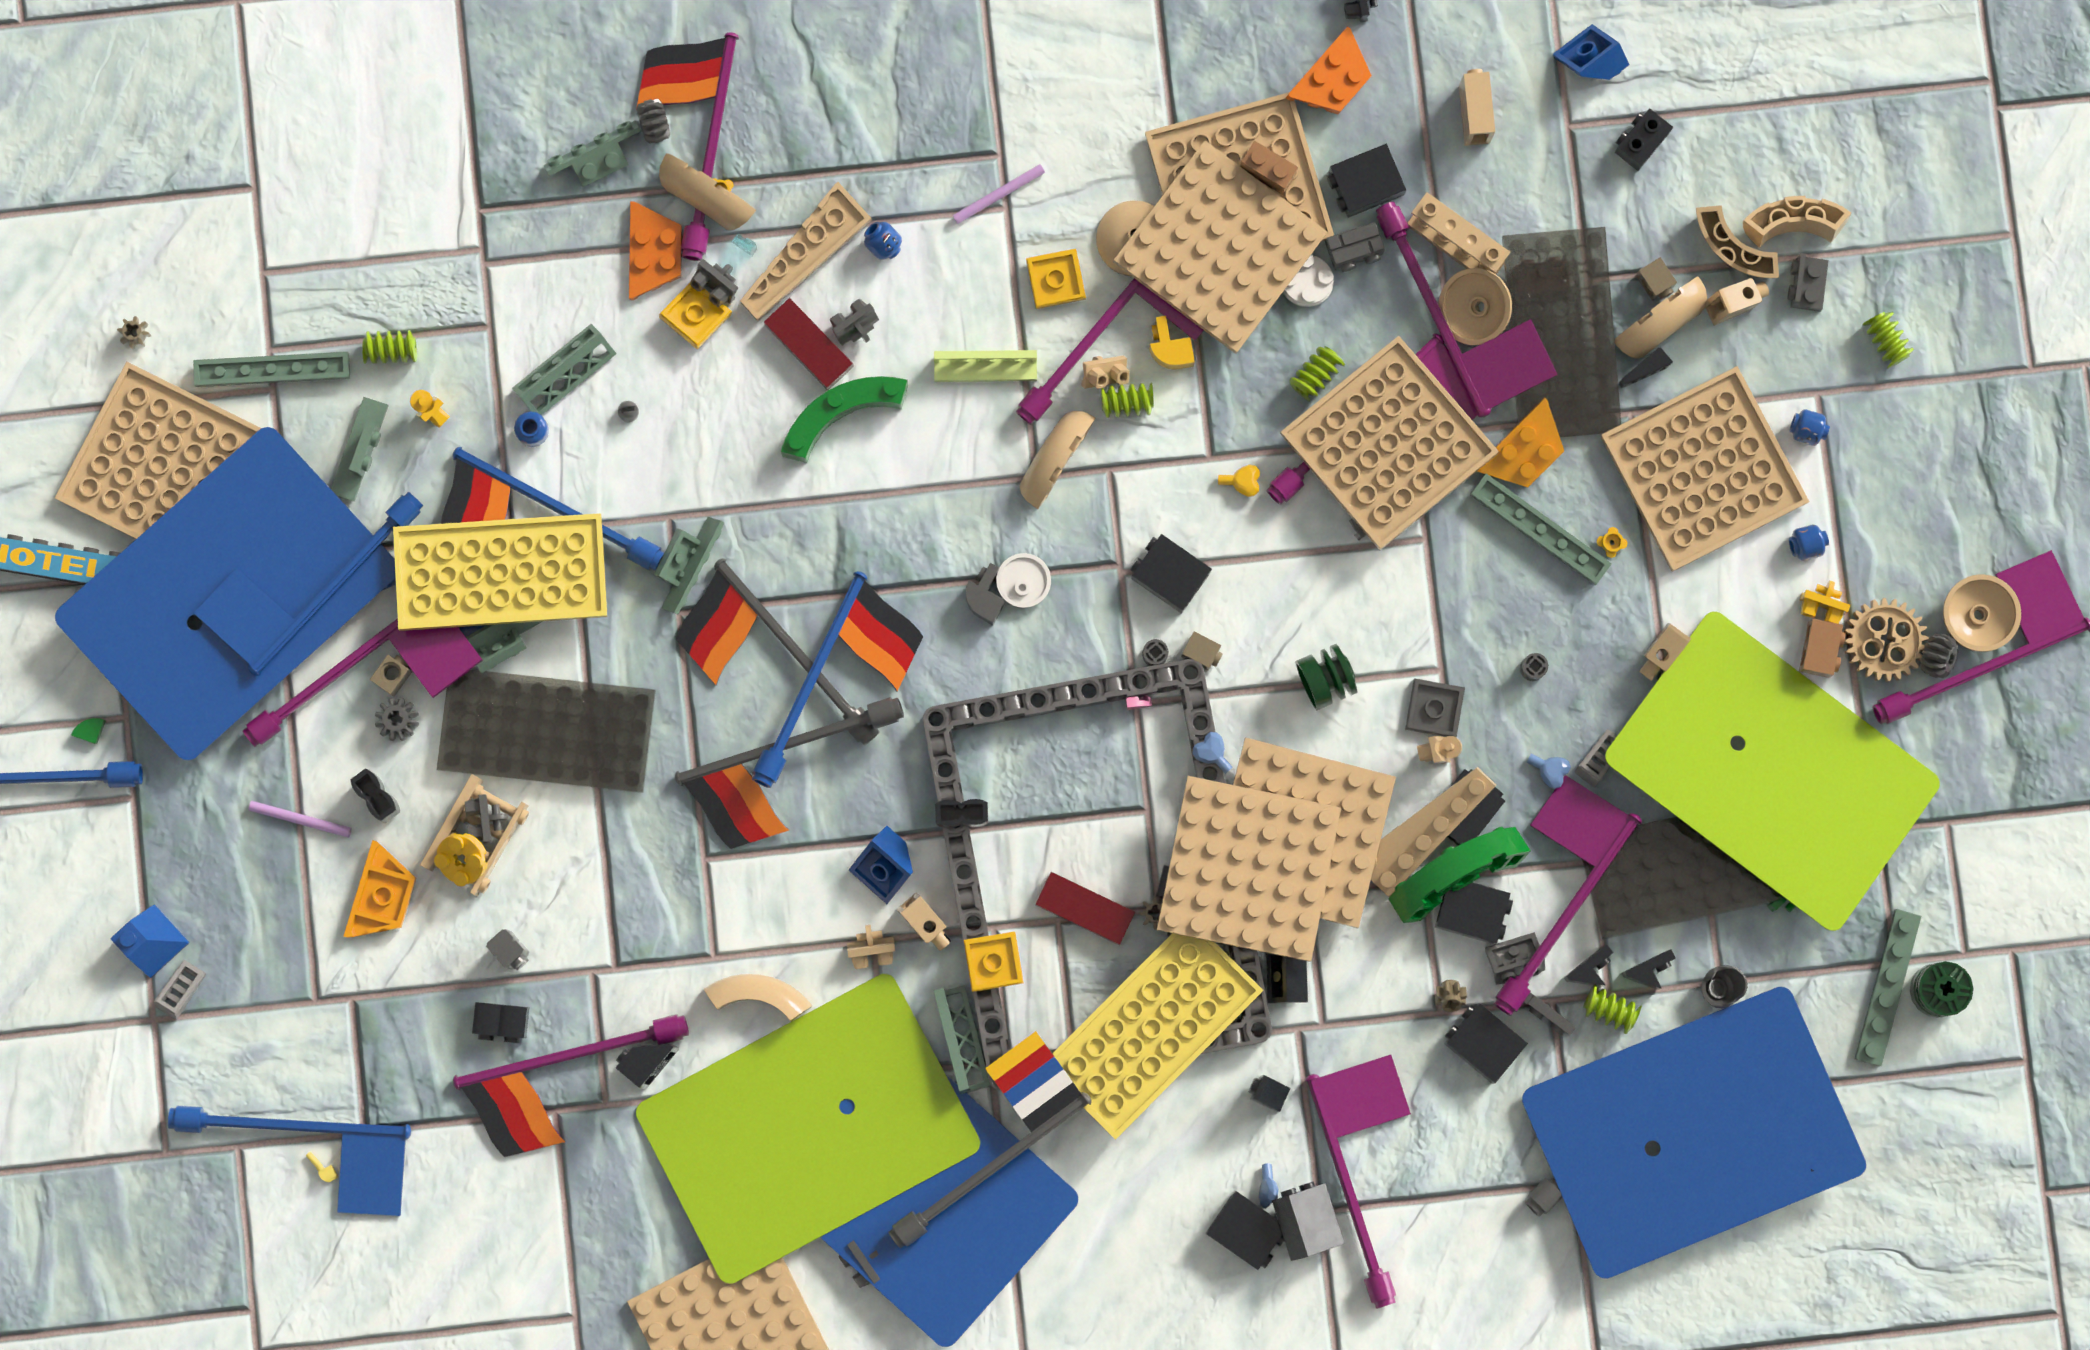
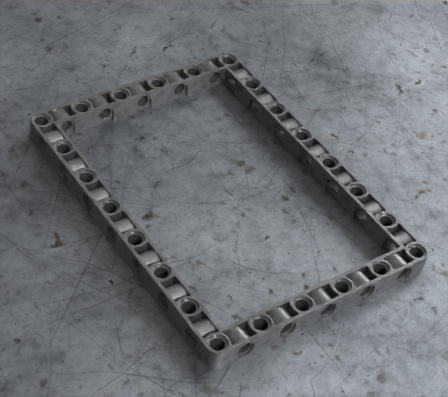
[923,659,1272,1091]

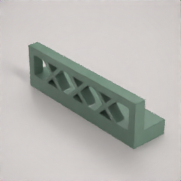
[512,324,616,415]
[933,985,991,1094]

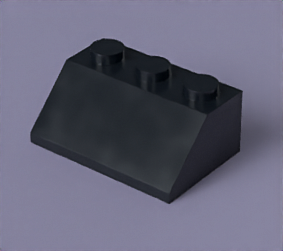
[615,1044,679,1089]

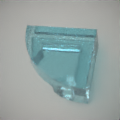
[731,234,757,256]

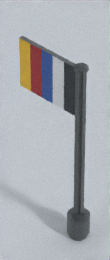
[888,1031,1092,1249]

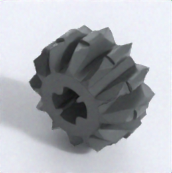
[637,99,670,144]
[1920,633,1959,679]
[375,697,419,741]

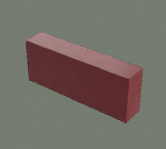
[764,298,854,391]
[1035,872,1135,946]

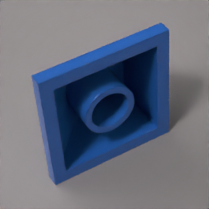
[1553,24,1630,80]
[849,826,913,904]
[110,904,190,978]

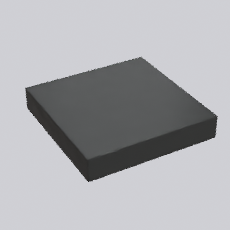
[1405,678,1465,737]

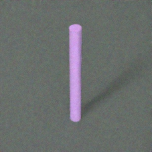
[952,164,1045,224]
[248,801,352,838]

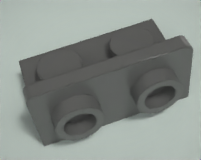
[1787,253,1829,312]
[1485,932,1545,985]

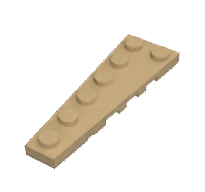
[740,182,872,321]
[1371,767,1496,897]

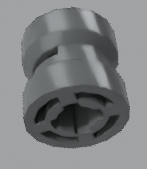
[1142,639,1169,666]
[1520,653,1549,681]

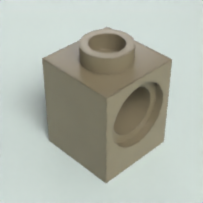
[1635,257,1677,301]
[1181,631,1223,671]
[369,655,412,697]

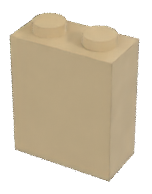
[1459,69,1495,146]

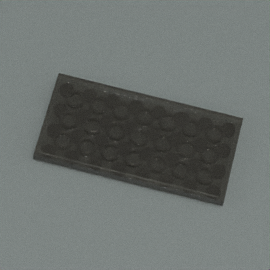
[1502,227,1621,437]
[436,670,656,793]
[1582,817,1786,940]

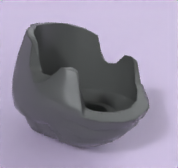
[1701,965,1748,1009]

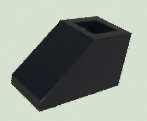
[1248,1075,1291,1112]

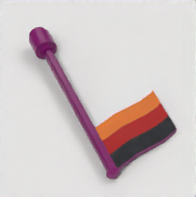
[636,32,739,261]
[453,1014,689,1157]

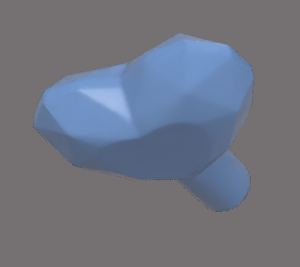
[1192,732,1233,774]
[1527,753,1571,789]
[1259,1163,1279,1209]

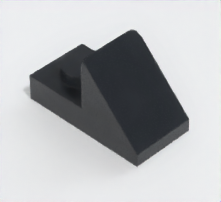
[1563,945,1614,986]
[1621,949,1676,990]

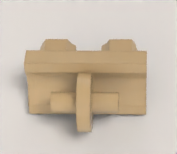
[1081,355,1130,389]
[1417,736,1462,764]
[847,925,895,969]

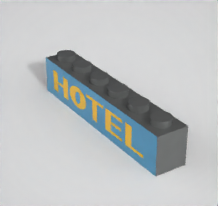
[0,534,120,585]

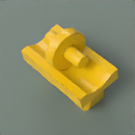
[410,390,450,428]
[1799,580,1850,624]

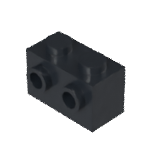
[1614,108,1673,171]
[1266,953,1308,1003]

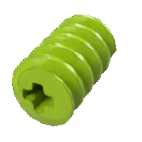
[1862,312,1914,369]
[362,330,417,364]
[1289,346,1345,402]
[1101,383,1154,418]
[1583,985,1642,1034]

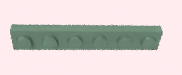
[193,351,350,387]
[1470,473,1612,586]
[1855,909,1922,1067]

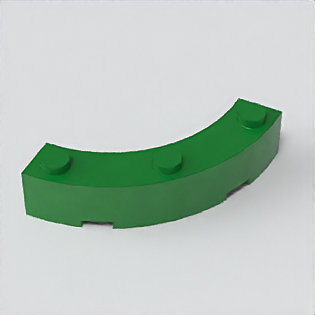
[781,376,908,463]
[1388,827,1531,923]

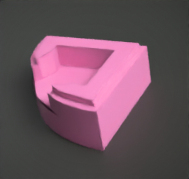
[1126,696,1152,710]

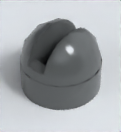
[618,401,639,422]

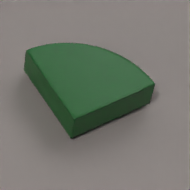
[71,718,106,745]

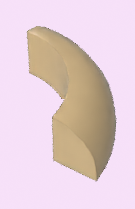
[659,153,756,230]
[1743,196,1851,248]
[1696,205,1779,278]
[1613,276,1707,359]
[1020,411,1096,509]
[704,974,812,1021]

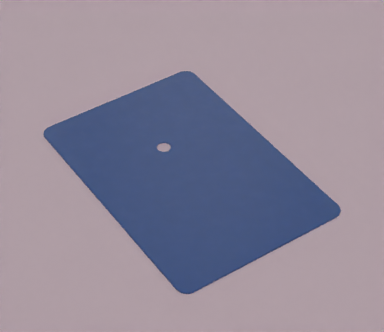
[55,427,396,760]
[1522,987,1866,1279]
[820,1075,1078,1347]

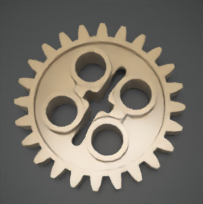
[1844,598,1929,682]

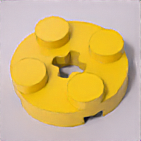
[434,833,487,887]

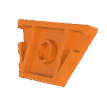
[1285,26,1372,114]
[629,201,682,300]

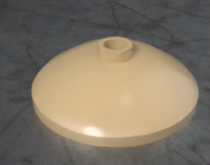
[1096,201,1154,277]
[1438,268,1512,345]
[1943,574,2021,652]

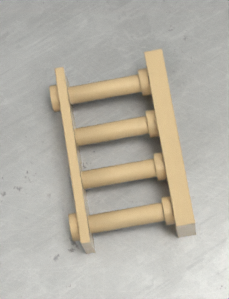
[1408,192,1510,275]
[420,774,529,897]

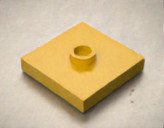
[1026,249,1086,309]
[659,282,732,350]
[964,932,1024,992]

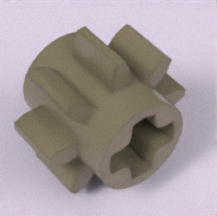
[117,316,151,349]
[1138,897,1162,930]
[1435,980,1467,1012]

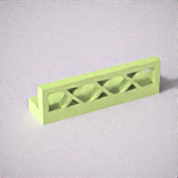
[934,350,1037,382]

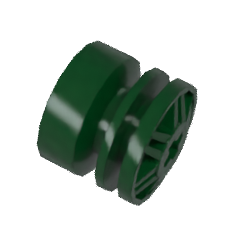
[1295,644,1358,711]
[1910,961,1974,1018]

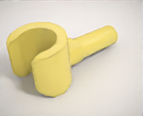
[306,1152,338,1182]

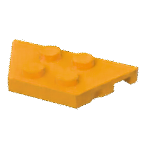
[1477,397,1564,488]
[344,840,417,938]

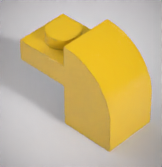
[1149,316,1195,370]

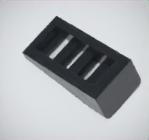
[1618,347,1673,388]

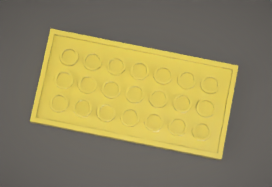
[393,513,608,631]
[1052,933,1264,1140]

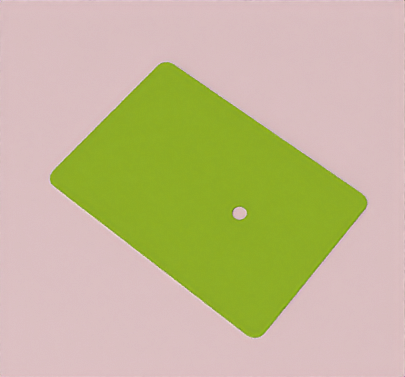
[1605,612,1940,931]
[636,974,980,1284]

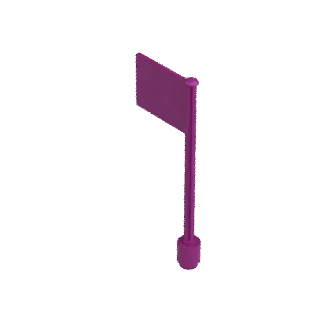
[1376,201,1558,418]
[1016,278,1204,425]
[1266,333,1479,505]
[1872,550,2090,724]
[242,618,483,747]
[1494,775,1642,1016]
[1305,1055,1411,1309]

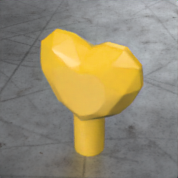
[1218,465,1260,497]

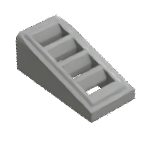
[1575,729,1617,787]
[154,960,206,1020]

